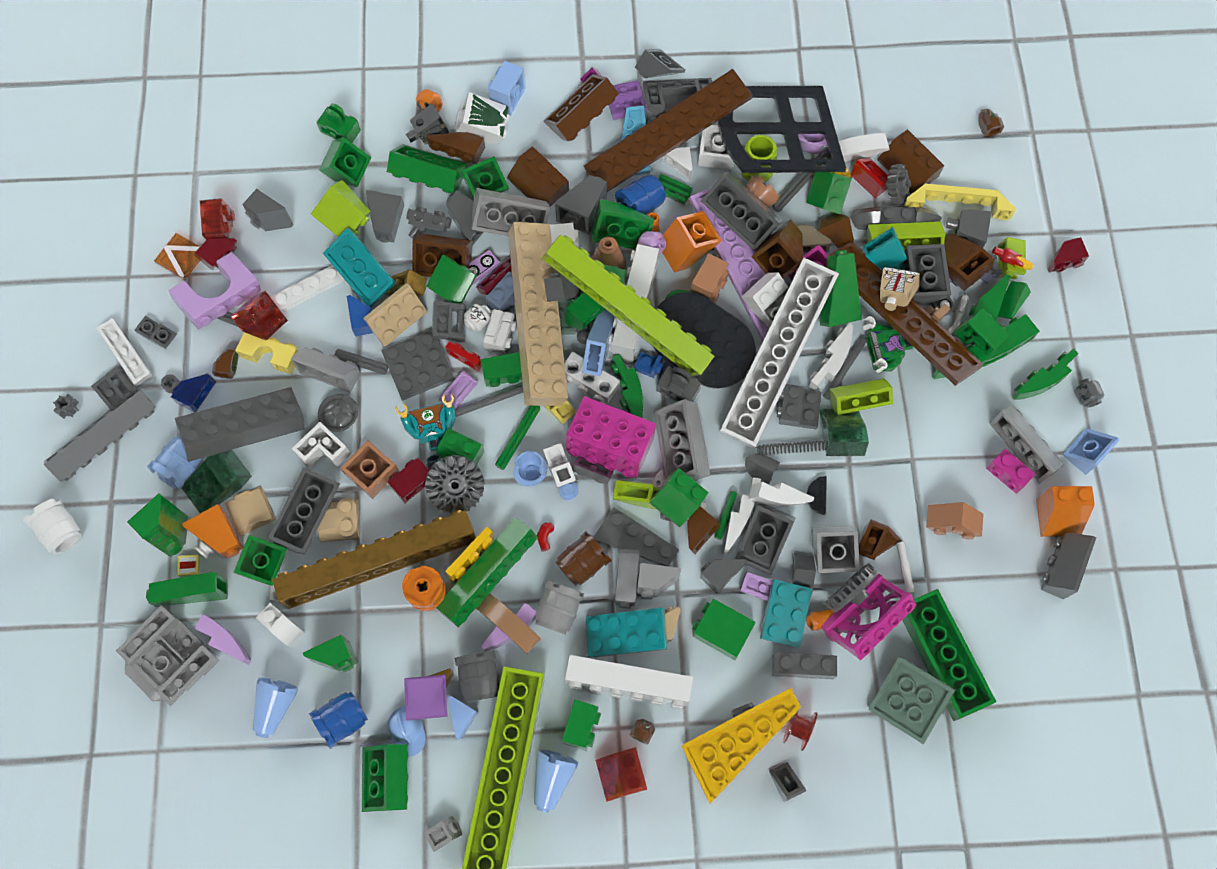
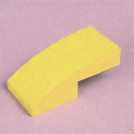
[544,400,577,425]

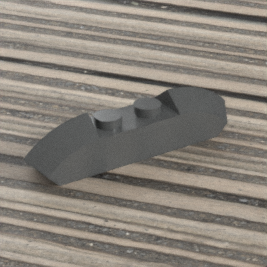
[850,207,942,230]

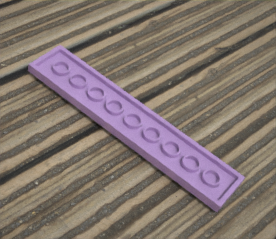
[689,188,769,342]

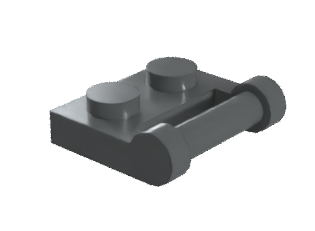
[432,301,466,342]
[91,366,137,409]

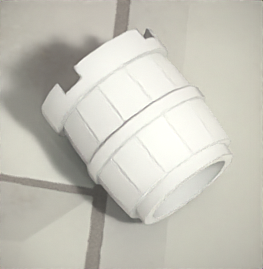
[24,499,82,554]

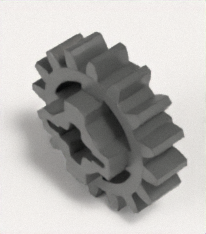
[886,164,911,204]

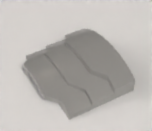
[116,605,220,706]

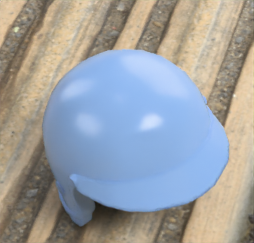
[514,451,548,486]

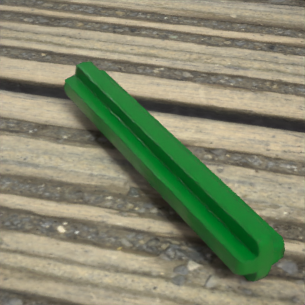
[495,406,540,470]

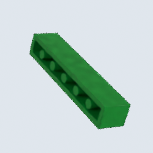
[436,517,538,628]

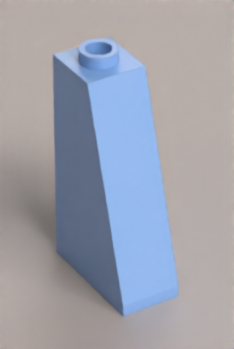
[582,309,615,376]

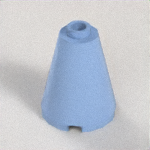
[253,677,298,738]
[534,750,578,813]

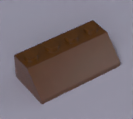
[543,74,619,142]

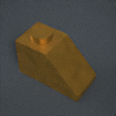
[385,270,427,297]

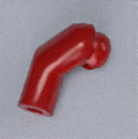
[536,522,554,552]

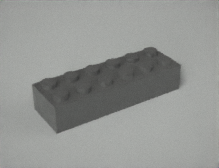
[175,387,305,462]

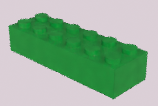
[902,589,997,721]

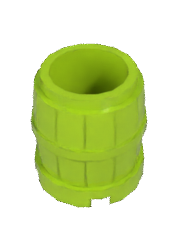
[741,135,777,182]

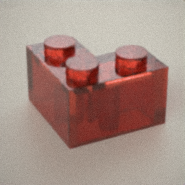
[199,198,235,240]

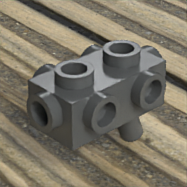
[406,207,452,239]

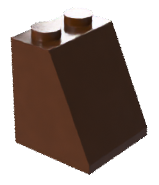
[751,219,803,279]

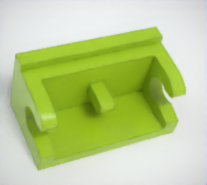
[998,237,1026,279]

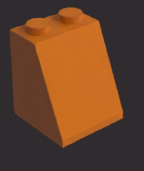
[662,211,722,273]
[1036,486,1095,537]

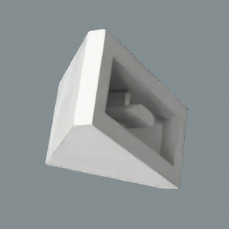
[662,147,693,180]

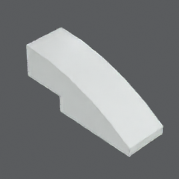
[839,133,890,162]
[749,482,814,507]

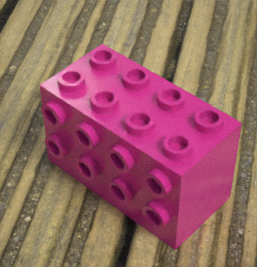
[566,396,656,478]

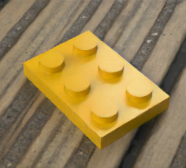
[445,527,494,583]

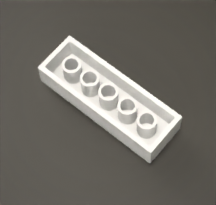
[609,244,659,364]
[565,655,693,709]

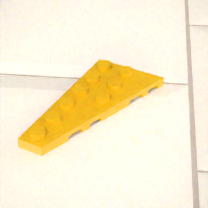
[681,688,802,804]

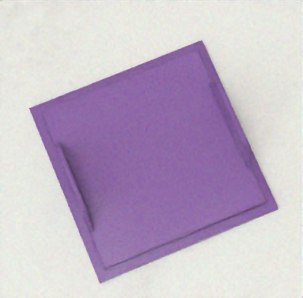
[404,675,448,720]

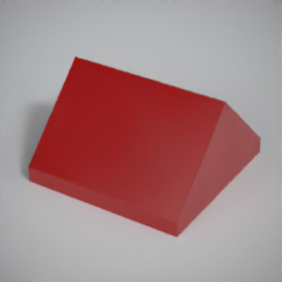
[851,158,889,199]

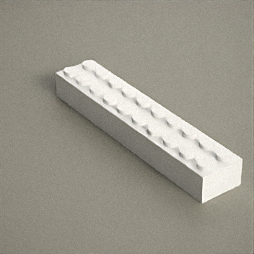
[720,258,839,449]

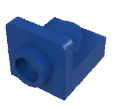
[634,352,664,378]

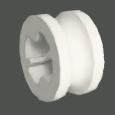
[194,540,214,559]

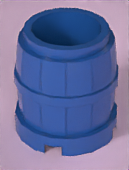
[615,175,666,215]
[309,692,368,749]

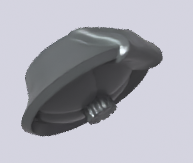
[318,394,359,432]

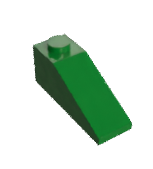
[968,274,1011,321]

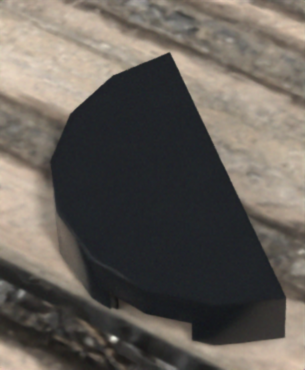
[806,476,827,515]

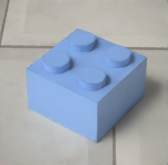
[488,61,526,116]

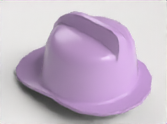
[798,134,827,154]

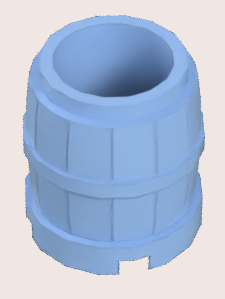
[147,435,203,490]

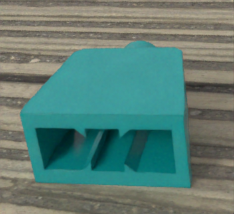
[863,227,907,270]

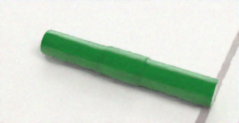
[714,491,738,540]

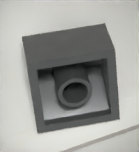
[242,188,293,231]

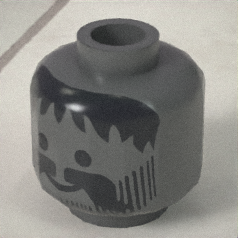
[1075,378,1104,408]

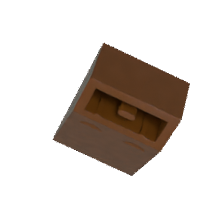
[944,234,995,291]

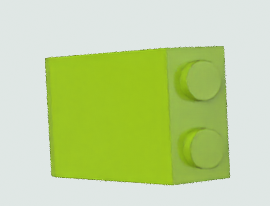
[311,180,371,237]

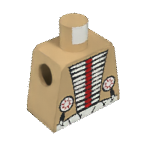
[880,267,919,311]

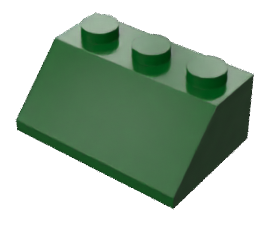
[362,744,408,812]

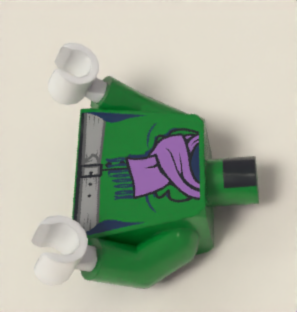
[862,316,913,373]

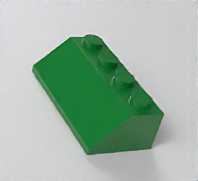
[386,144,469,193]
[127,493,188,557]

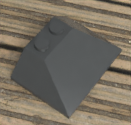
[643,78,712,118]

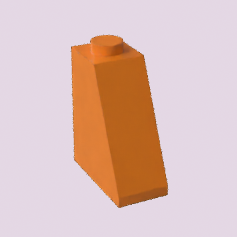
[182,504,243,558]

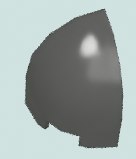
[745,454,780,485]

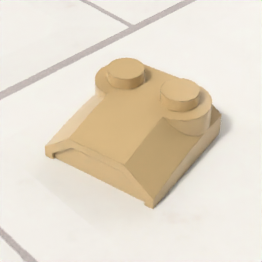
[318,498,360,543]

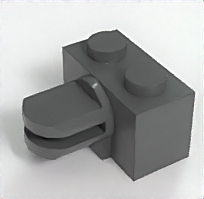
[656,366,701,402]

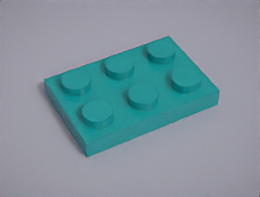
[760,579,812,648]

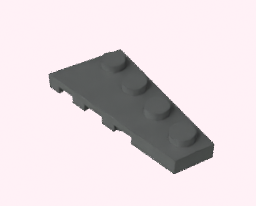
[593,507,679,567]

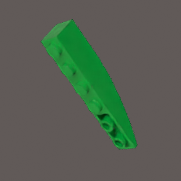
[932,314,1040,379]

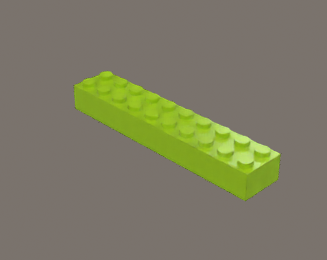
[541,234,714,376]
[462,666,545,869]

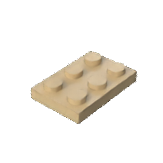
[363,283,427,347]

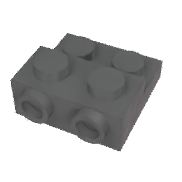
[776,384,822,430]

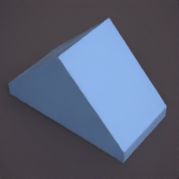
[447,696,478,740]

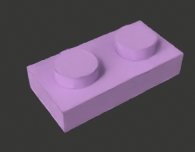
[740,572,772,602]

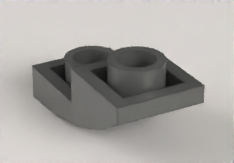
[134,315,177,349]

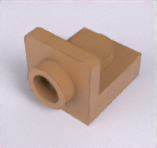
[925,304,951,322]

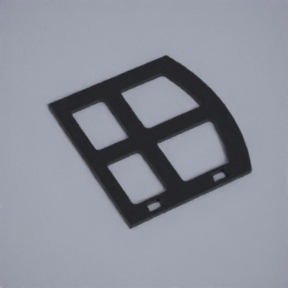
[718,86,847,173]

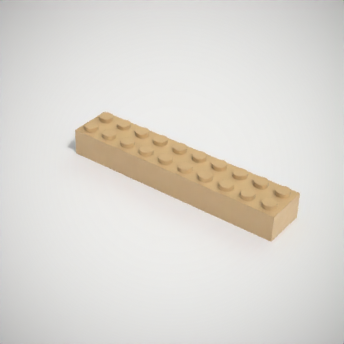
[508,222,568,406]

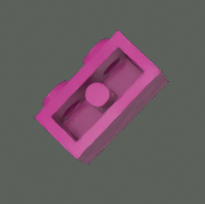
[986,448,1035,494]

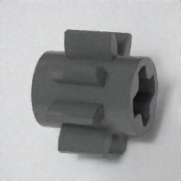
[53,394,79,419]

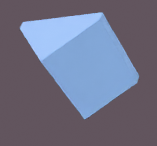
[1063,428,1119,475]

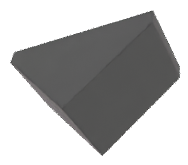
[792,554,816,595]
[769,762,806,802]

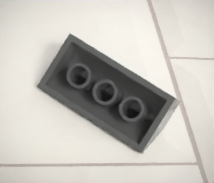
[701,172,783,251]
[268,468,340,555]

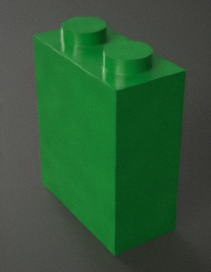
[692,598,756,660]

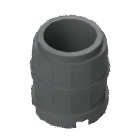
[454,650,499,702]

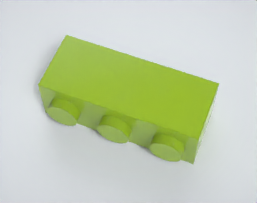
[830,378,893,415]

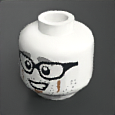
[463,304,491,332]

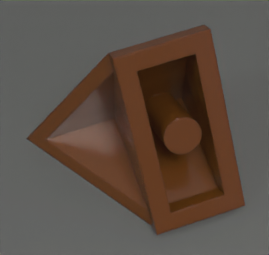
[818,213,854,249]
[858,519,902,560]

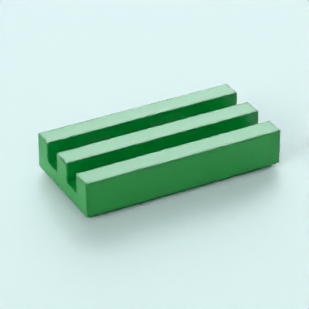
[658,174,693,205]

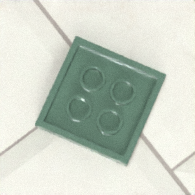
[868,656,955,744]

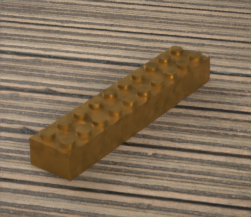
[272,510,476,610]

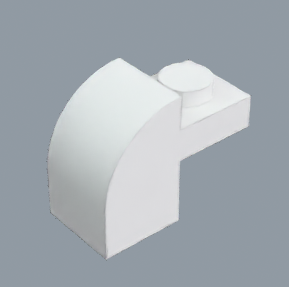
[542,443,576,487]
[256,603,305,648]

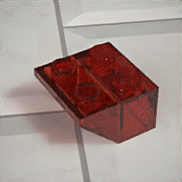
[231,291,288,341]
[595,747,647,802]

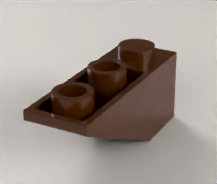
[426,132,485,164]

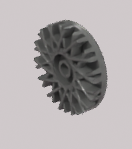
[425,455,485,514]
[825,563,878,613]

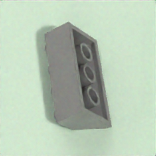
[471,188,551,236]
[654,399,711,481]
[990,406,1064,484]

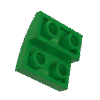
[426,255,477,304]

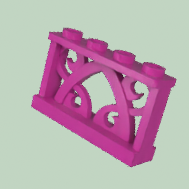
[821,573,916,660]

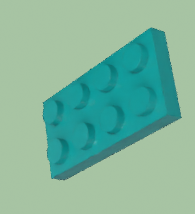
[323,228,396,308]
[586,608,667,658]

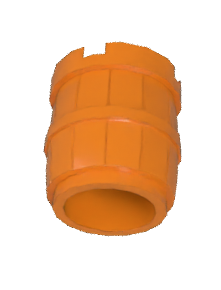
[402,566,446,612]

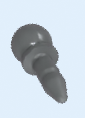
[576,326,590,344]

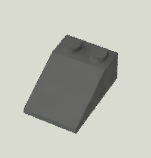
[735,503,796,575]

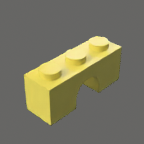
[235,331,299,375]

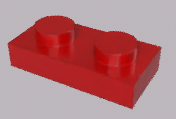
[445,341,482,372]

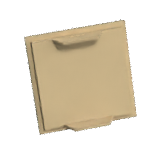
[225,486,276,537]

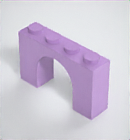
[168,252,261,330]

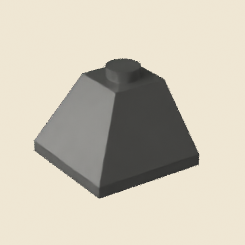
[635,49,686,78]

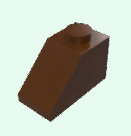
[687,506,721,555]

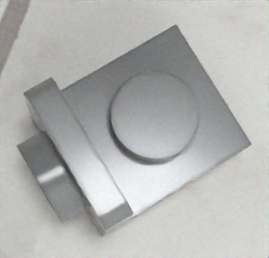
[424,816,462,852]

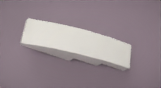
[723,477,761,554]

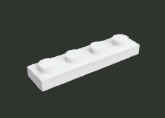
[269,265,345,314]
[96,318,153,387]

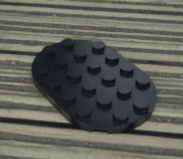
[653,292,756,389]

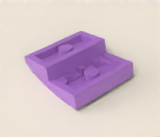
[609,80,647,120]

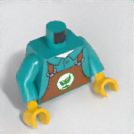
[395,393,456,451]

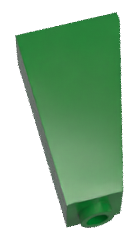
[820,250,862,327]
[146,572,228,607]

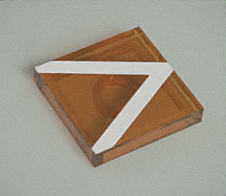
[154,233,200,280]

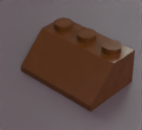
[877,129,945,194]
[507,146,569,207]
[412,233,472,277]

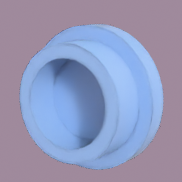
[559,482,578,500]

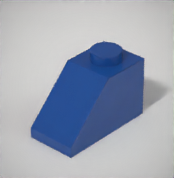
[347,295,373,337]

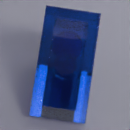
[171,374,216,413]

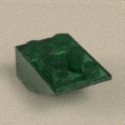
[820,409,869,456]
[182,450,252,513]

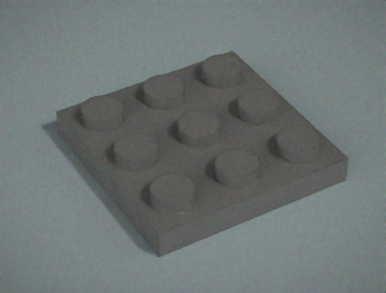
[381,330,455,401]

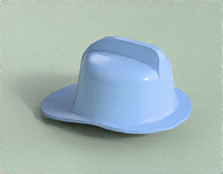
[388,707,426,756]

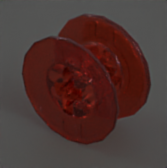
[783,712,818,751]

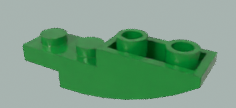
[1012,349,1079,400]
[610,354,643,418]

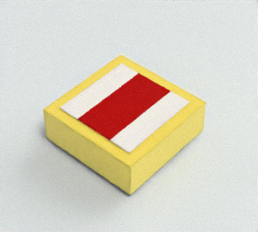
[177,555,200,577]

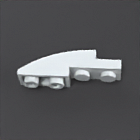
[808,323,853,391]

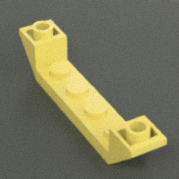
[903,184,1016,220]

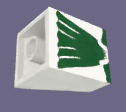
[453,92,510,145]

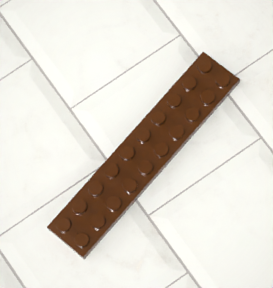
[583,69,753,192]
[828,242,983,386]

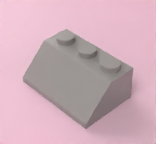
[291,347,360,393]

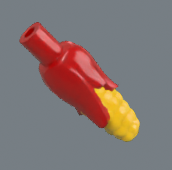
[992,247,1033,270]

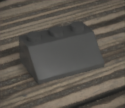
[903,244,951,305]
[1041,532,1097,600]

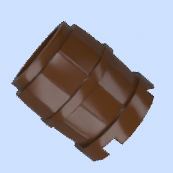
[555,531,612,587]

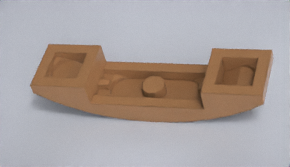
[476,593,541,654]

